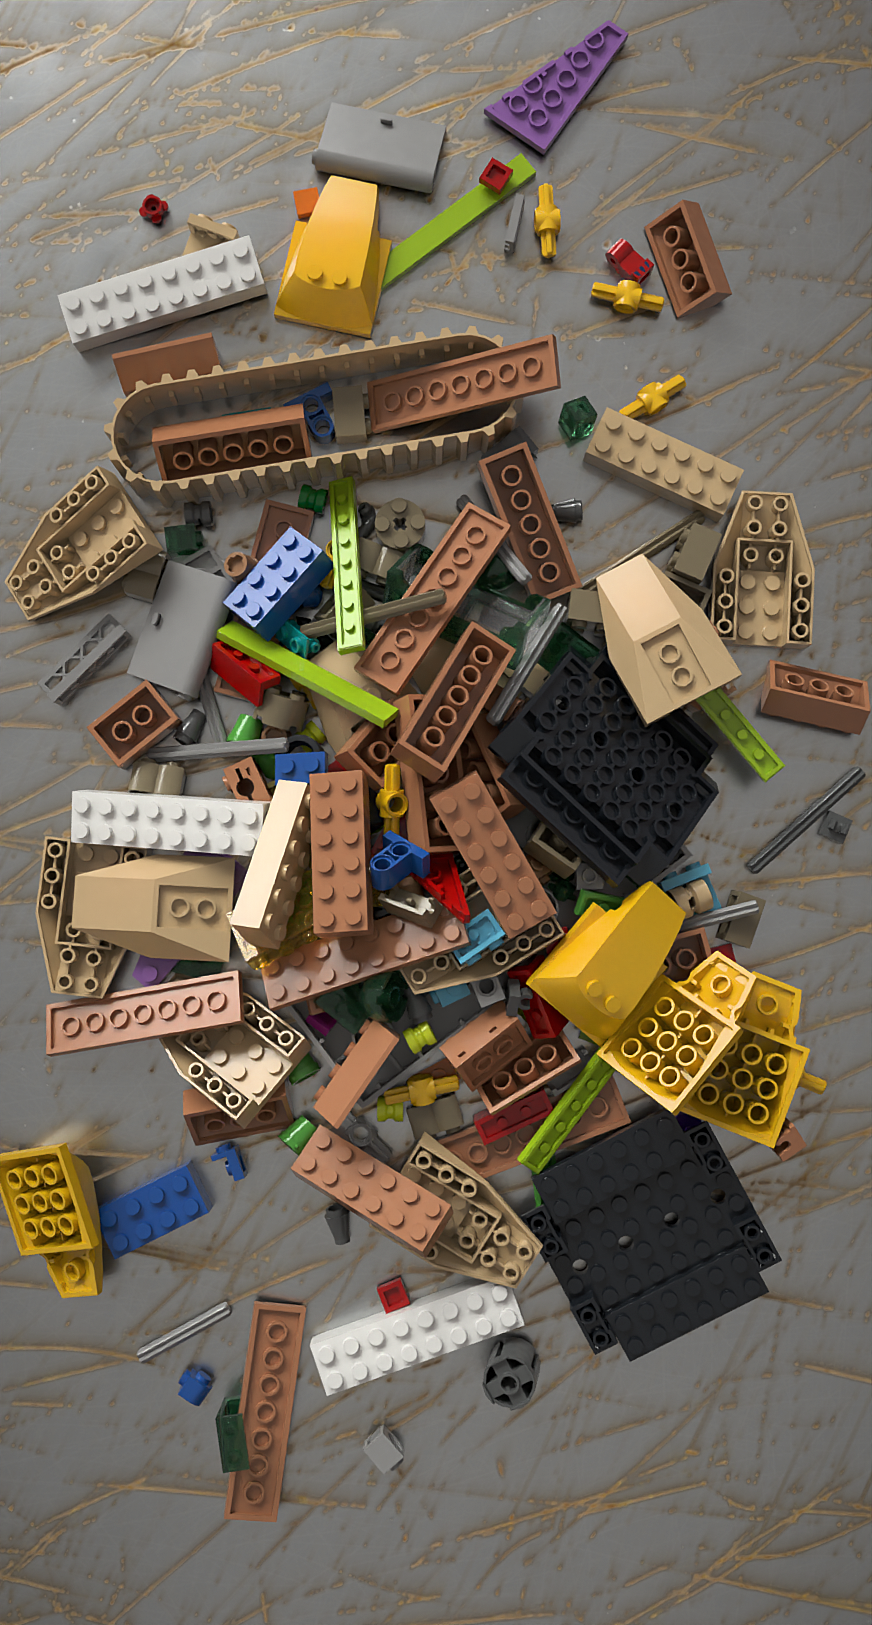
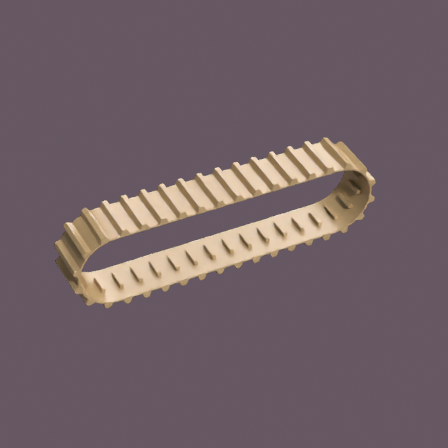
[104,326,524,508]

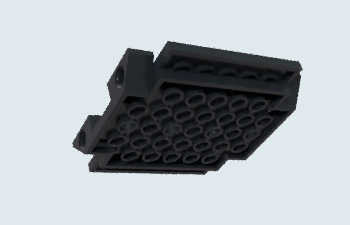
[487,644,719,889]
[521,1108,782,1362]

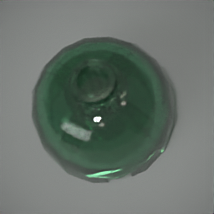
[476,554,517,591]
[359,971,408,1023]

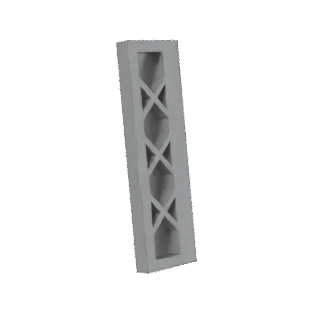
[37,613,131,705]

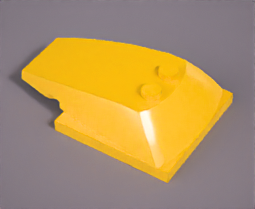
[274,175,392,338]
[526,881,686,1047]
[596,951,758,1116]
[681,971,811,1149]
[0,1143,103,1298]

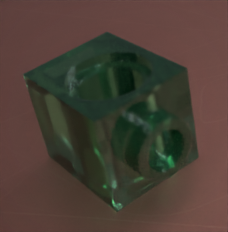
[558,396,598,441]
[164,523,204,558]

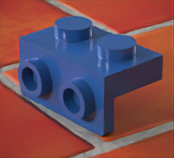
[275,751,328,786]

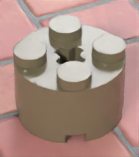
[375,498,425,555]
[252,685,310,732]

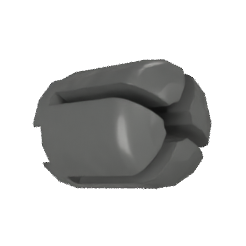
[482,1337,541,1411]

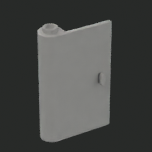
[312,102,446,194]
[127,560,239,701]

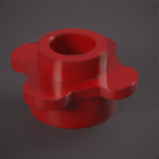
[139,194,168,223]

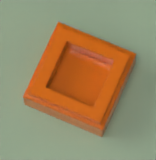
[293,187,319,219]

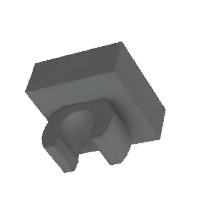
[818,811,853,844]
[505,978,533,1017]

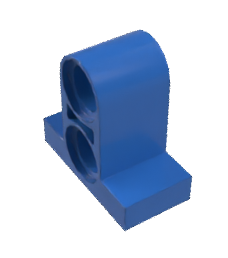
[283,382,335,445]
[370,830,430,891]

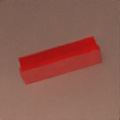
[211,641,281,707]
[507,955,569,1039]
[473,1085,553,1146]

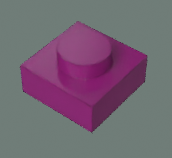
[305,1009,342,1037]

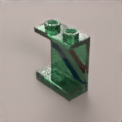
[215,1395,250,1473]

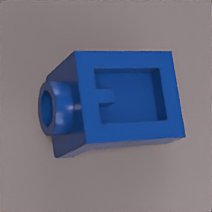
[211,1143,248,1181]

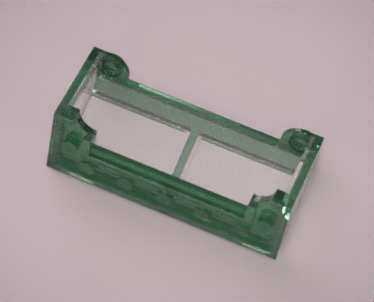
[383,543,551,671]

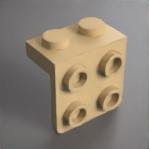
[182,213,240,256]

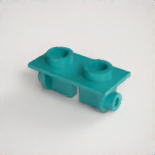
[275,620,320,659]

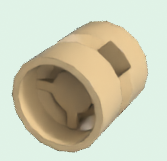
[666,878,713,920]

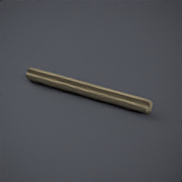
[577,510,705,591]
[300,588,447,639]

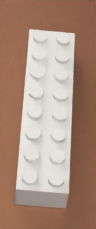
[57,235,267,352]
[71,790,271,856]
[310,1278,525,1396]

